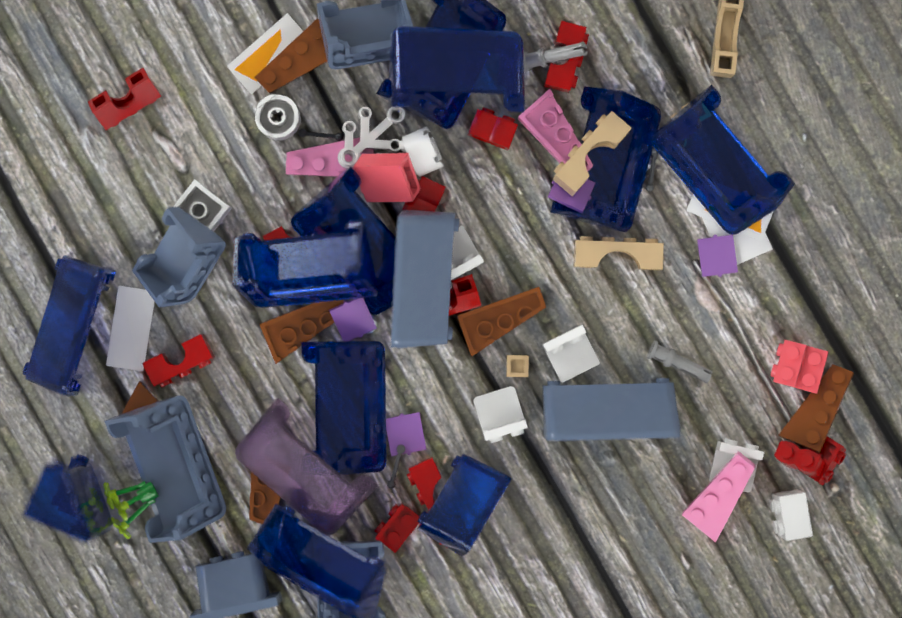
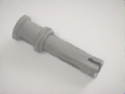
[521,42,587,71]
[647,341,713,383]

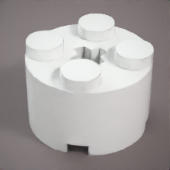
[255,94,301,141]
[399,126,444,177]

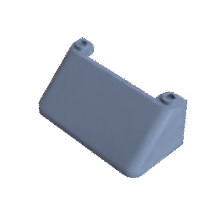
[391,209,459,348]
[542,378,680,441]
[104,395,226,543]

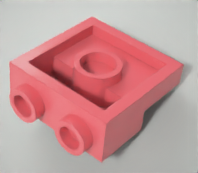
[771,340,829,394]

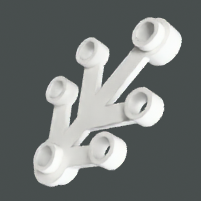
[338,105,405,169]

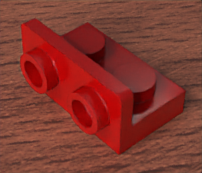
[798,436,846,486]
[374,502,423,553]

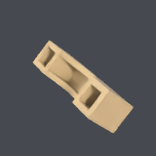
[710,0,744,78]
[553,111,631,197]
[574,236,664,270]

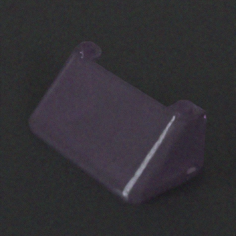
[235,398,378,535]

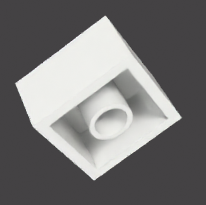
[173,179,232,232]
[769,489,813,541]

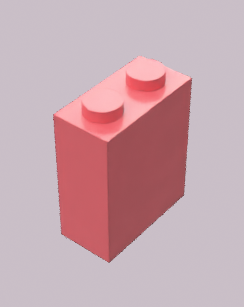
[353,153,421,202]

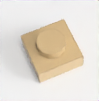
[506,355,529,377]

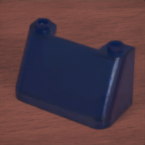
[417,454,512,556]

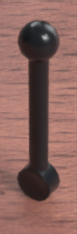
[298,129,343,141]

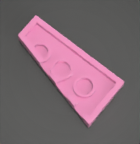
[518,89,593,172]
[286,137,374,178]
[682,451,756,542]

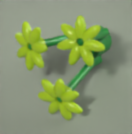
[103,481,159,539]

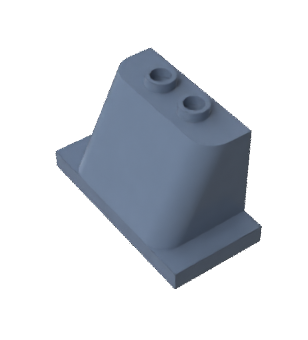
[190,551,282,618]

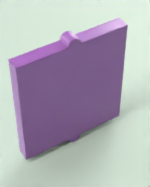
[548,179,595,213]
[697,235,738,277]
[329,295,377,343]
[384,412,427,456]

